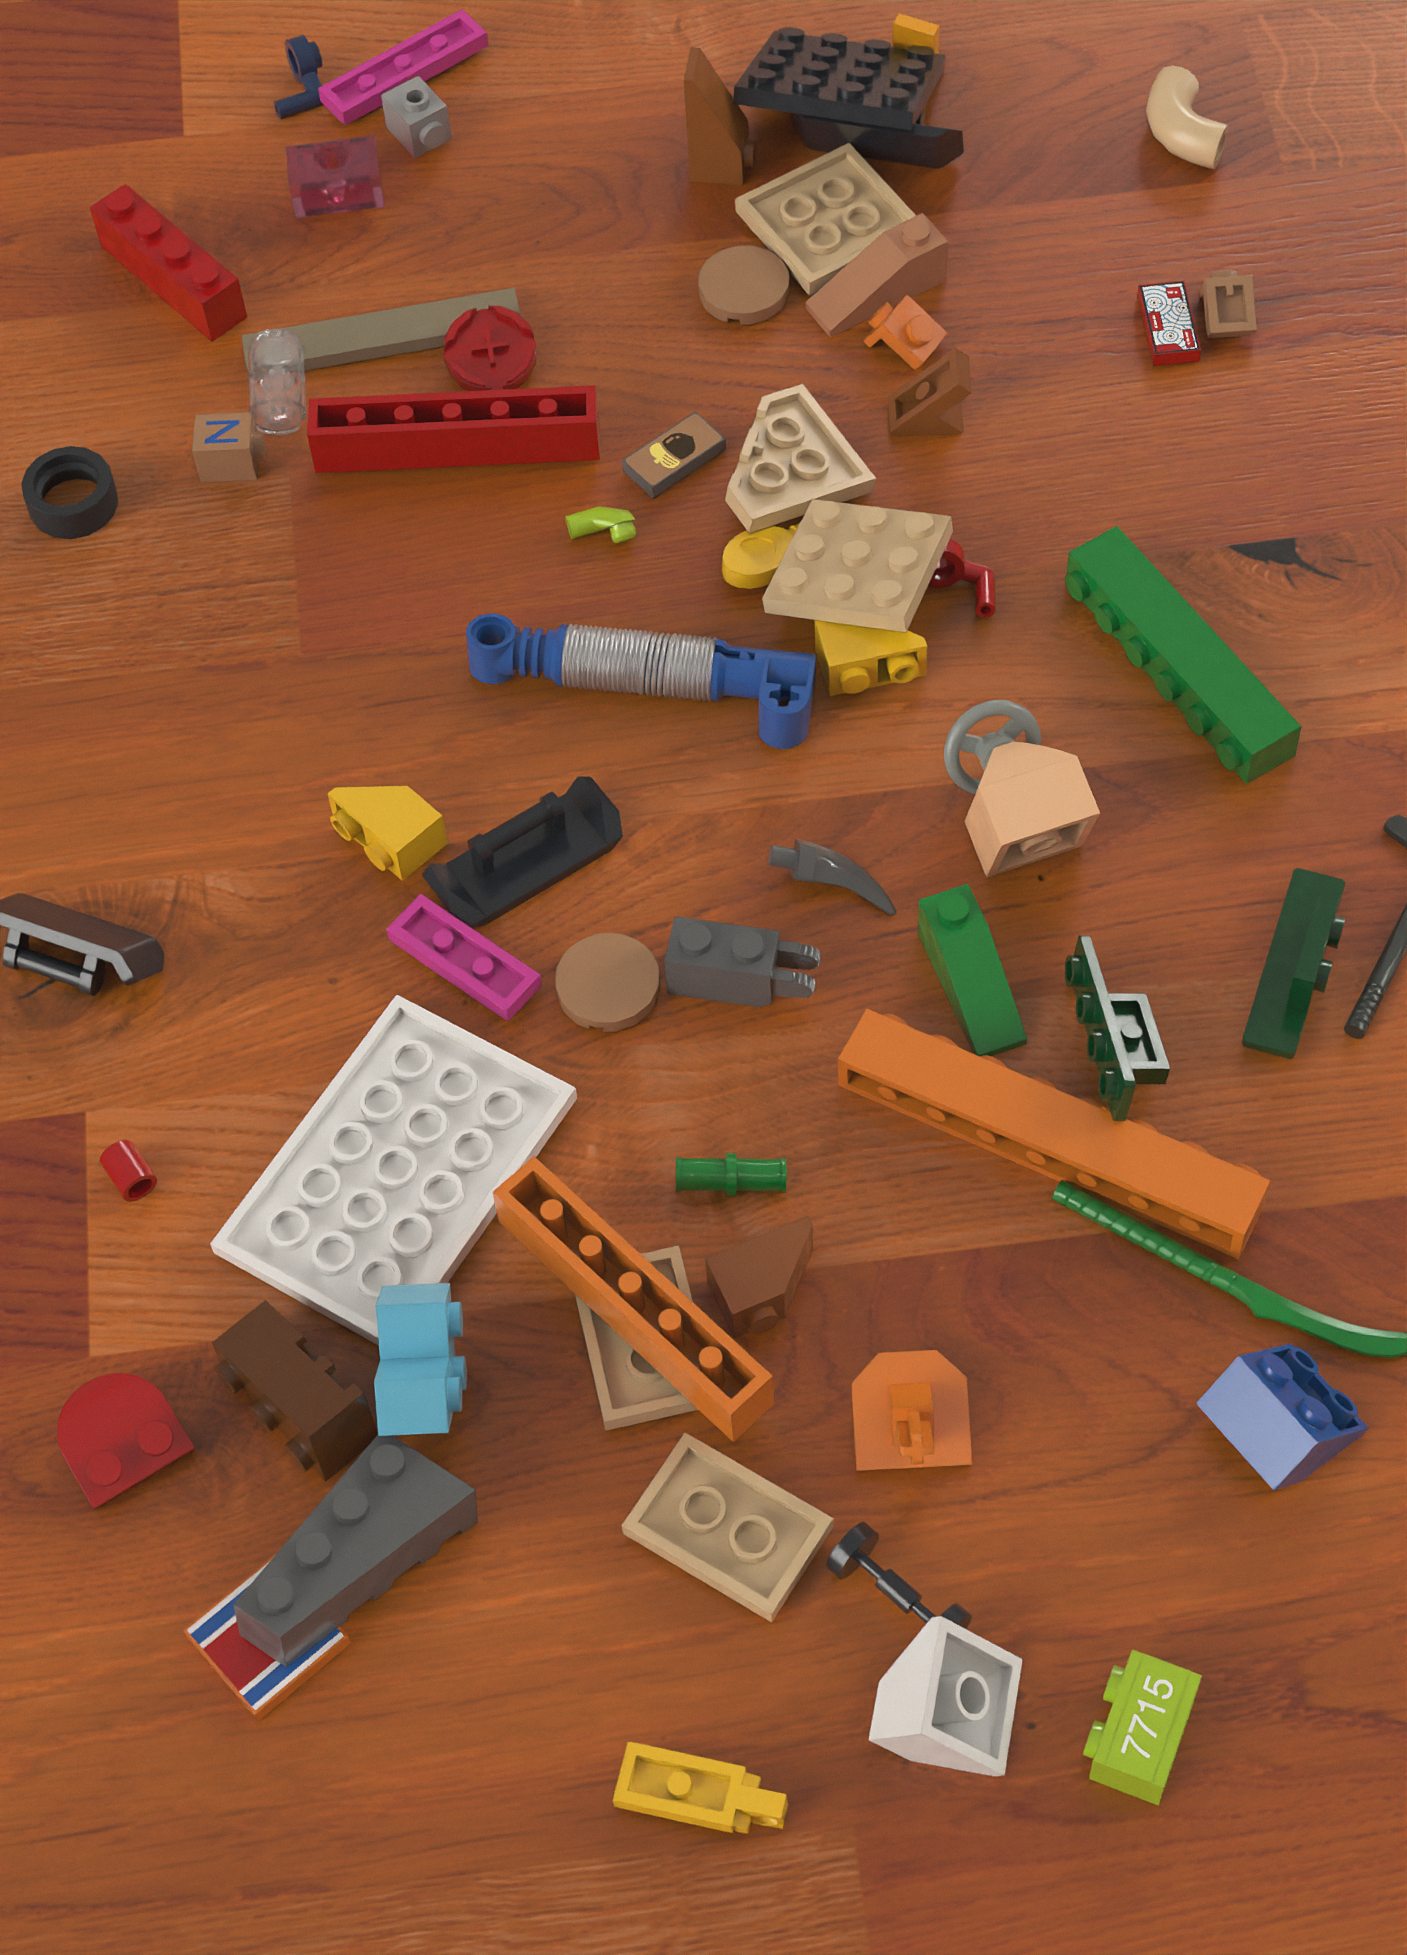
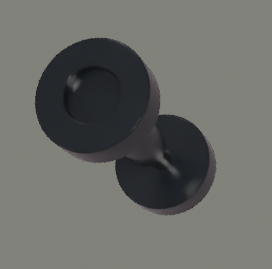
[826,1522,972,1629]

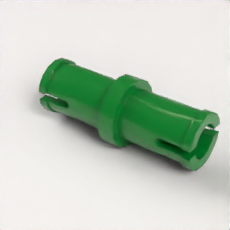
[675,1153,787,1197]

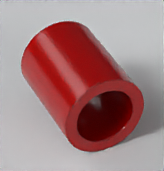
[99,1140,157,1202]

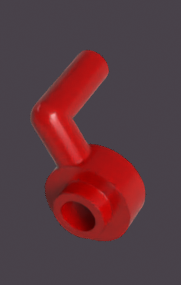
[928,539,996,617]

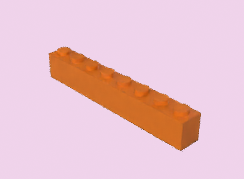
[838,1008,1271,1260]

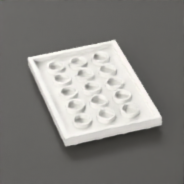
[210,995,577,1346]

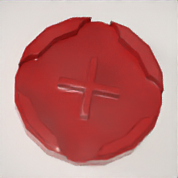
[444,305,537,391]

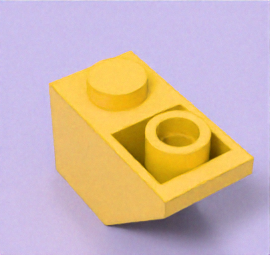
[815,620,927,696]
[328,786,448,881]

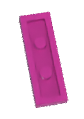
[386,894,542,1022]

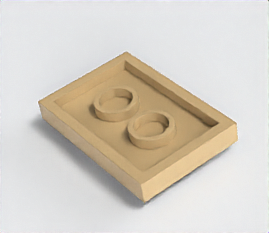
[574,1245,698,1431]
[622,1432,833,1622]

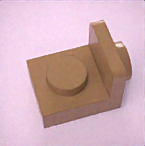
[1199,270,1257,339]

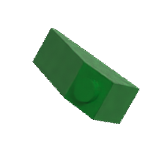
[917,883,1027,1056]

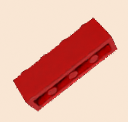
[90,184,248,342]

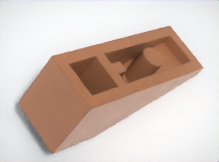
[806,213,948,338]

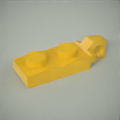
[613,1742,788,1833]

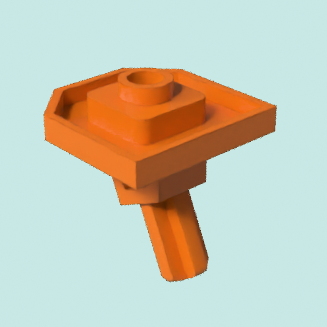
[851,1350,972,1471]

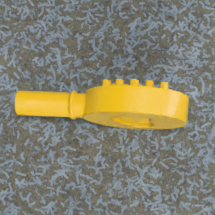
[722,523,800,589]

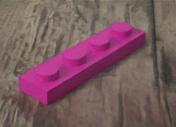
[318,9,488,126]

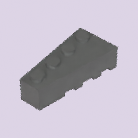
[233,1435,478,1667]

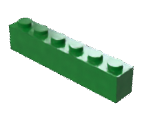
[1065,526,1302,784]

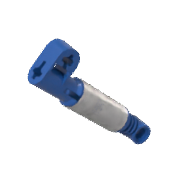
[466,613,817,749]

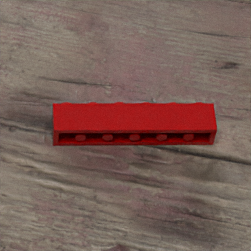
[307,385,600,473]

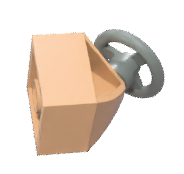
[944,700,1100,878]

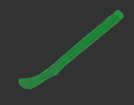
[1052,1180,1407,1358]

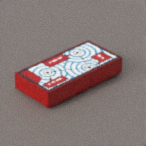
[1137,280,1201,366]

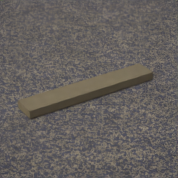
[241,287,521,380]

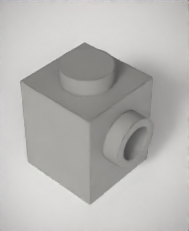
[381,76,452,158]

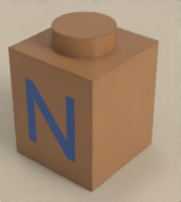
[192,412,266,482]

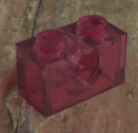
[286,135,385,218]

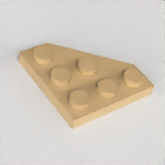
[725,384,876,533]

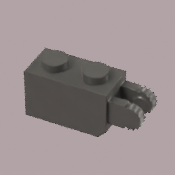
[664,916,821,1007]

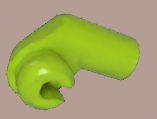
[565,506,637,543]

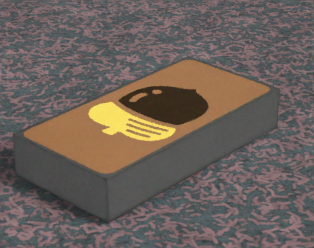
[622,411,726,498]

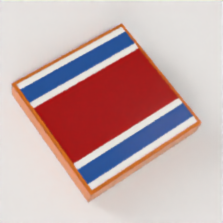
[183,1554,351,1722]

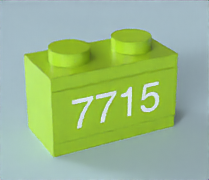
[1083,1649,1202,1806]

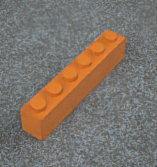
[492,1156,775,1442]

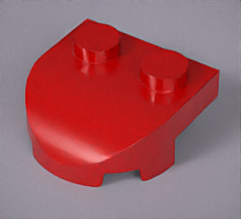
[57,1373,195,1510]

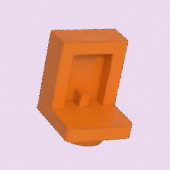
[863,295,947,370]

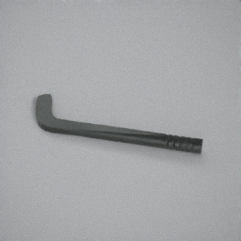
[1344,814,1407,1039]

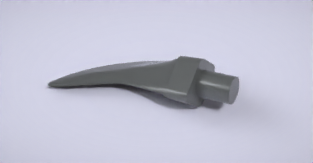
[767,839,896,915]

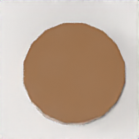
[698,246,789,324]
[555,933,660,1032]

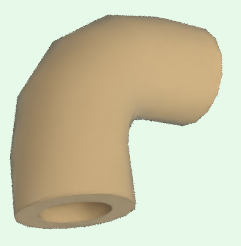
[1146,66,1229,170]

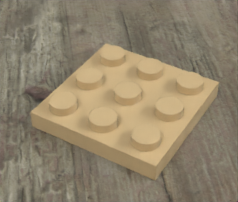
[735,143,916,296]
[762,499,953,632]

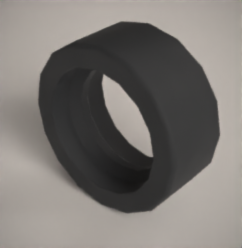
[21,446,119,539]

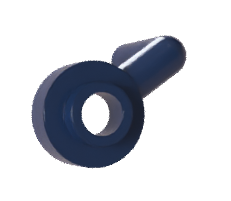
[274,35,323,119]

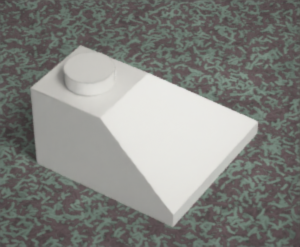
[869,1616,1022,1777]

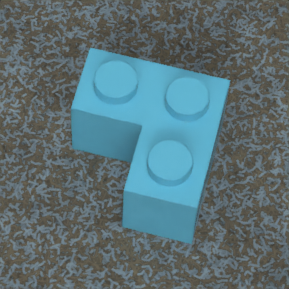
[374,1283,467,1436]

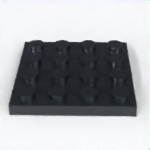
[733,27,946,130]

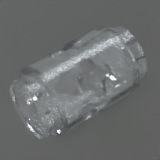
[248,329,306,436]

